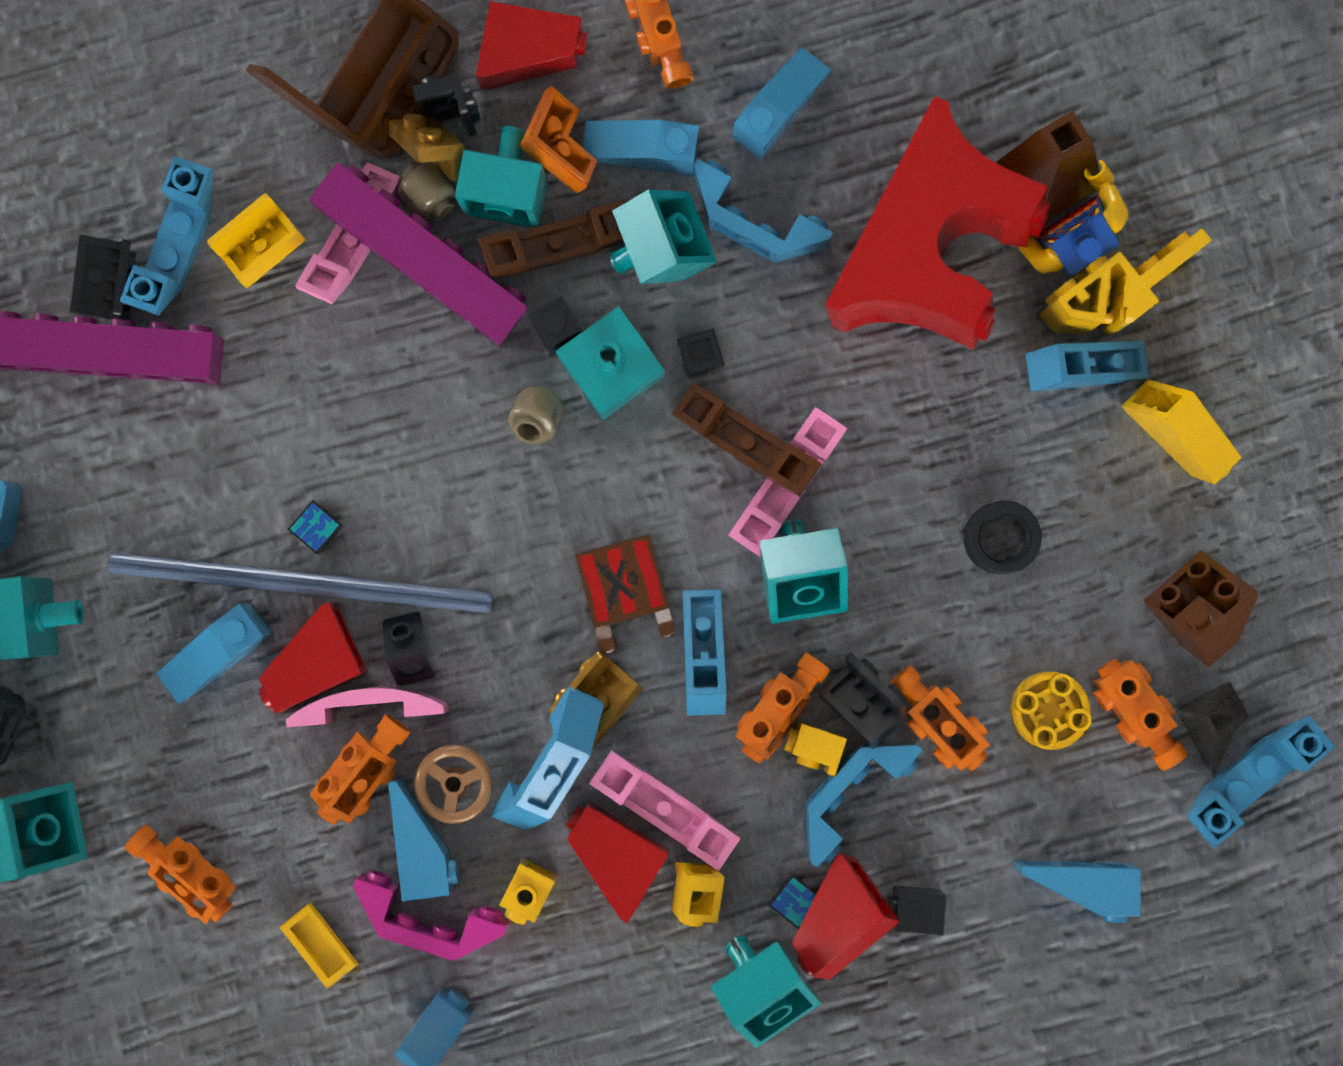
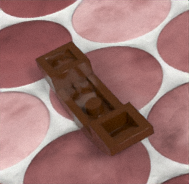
[478,200,625,277]
[672,382,822,497]

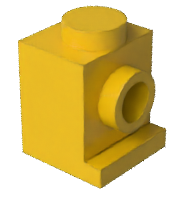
[783,722,847,777]
[499,858,558,925]
[671,862,725,927]

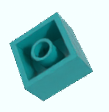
[455,126,548,228]
[610,190,717,284]
[555,306,665,420]
[759,519,848,624]
[0,576,84,661]
[0,782,88,882]
[710,936,822,1048]

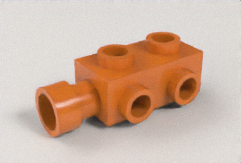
[624,0,694,90]
[735,653,830,764]
[1093,658,1188,771]
[888,665,990,771]
[309,714,411,825]
[124,824,237,924]

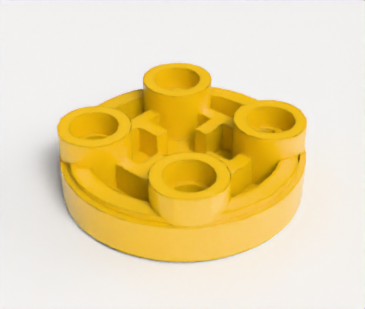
[1010,671,1092,750]

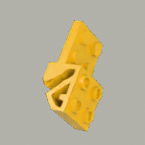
[1039,228,1212,335]

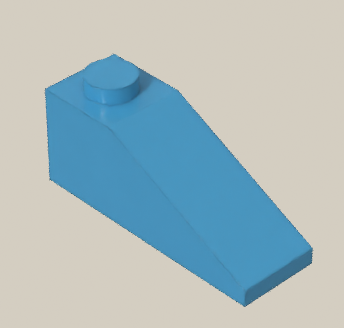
[732,47,832,160]
[582,120,699,176]
[1025,341,1149,391]
[683,589,726,716]
[156,604,274,704]
[388,777,460,901]
[1013,860,1141,923]
[394,986,473,1066]

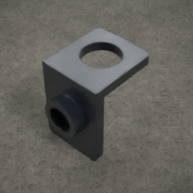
[383,612,435,686]

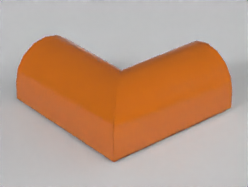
[520,86,598,193]

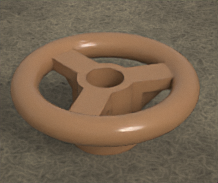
[414,745,493,824]

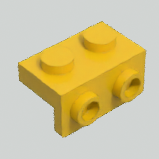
[207,194,306,289]

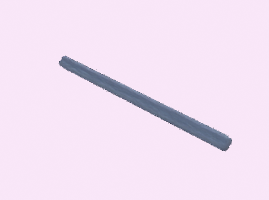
[108,552,493,613]

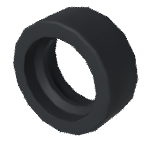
[963,500,1042,575]

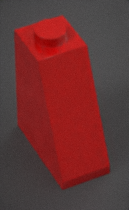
[476,1,588,90]
[259,602,368,714]
[565,801,669,923]
[792,853,900,980]

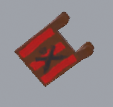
[575,534,676,655]

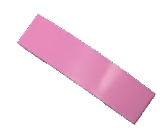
[296,162,400,304]
[728,407,848,557]
[286,687,449,728]
[589,750,741,871]

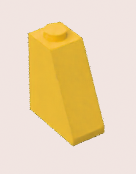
[1122,379,1242,485]

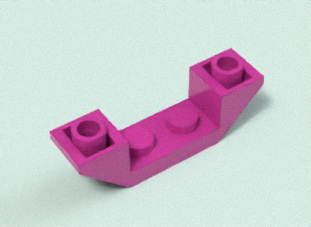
[353,870,510,961]

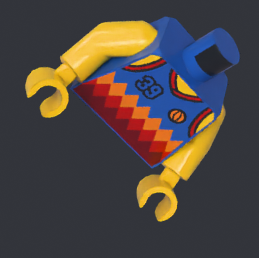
[1011,160,1129,276]

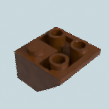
[996,110,1100,220]
[1143,550,1258,667]

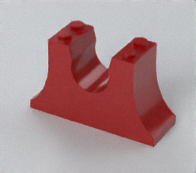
[825,96,1051,350]

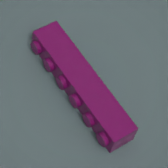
[309,162,528,347]
[0,311,224,385]

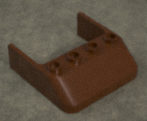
[245,0,459,158]

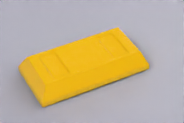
[279,902,359,989]

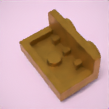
[389,114,465,181]
[549,651,644,748]

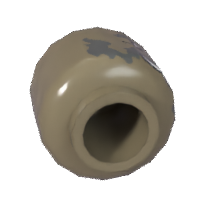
[398,162,455,220]
[508,386,564,444]

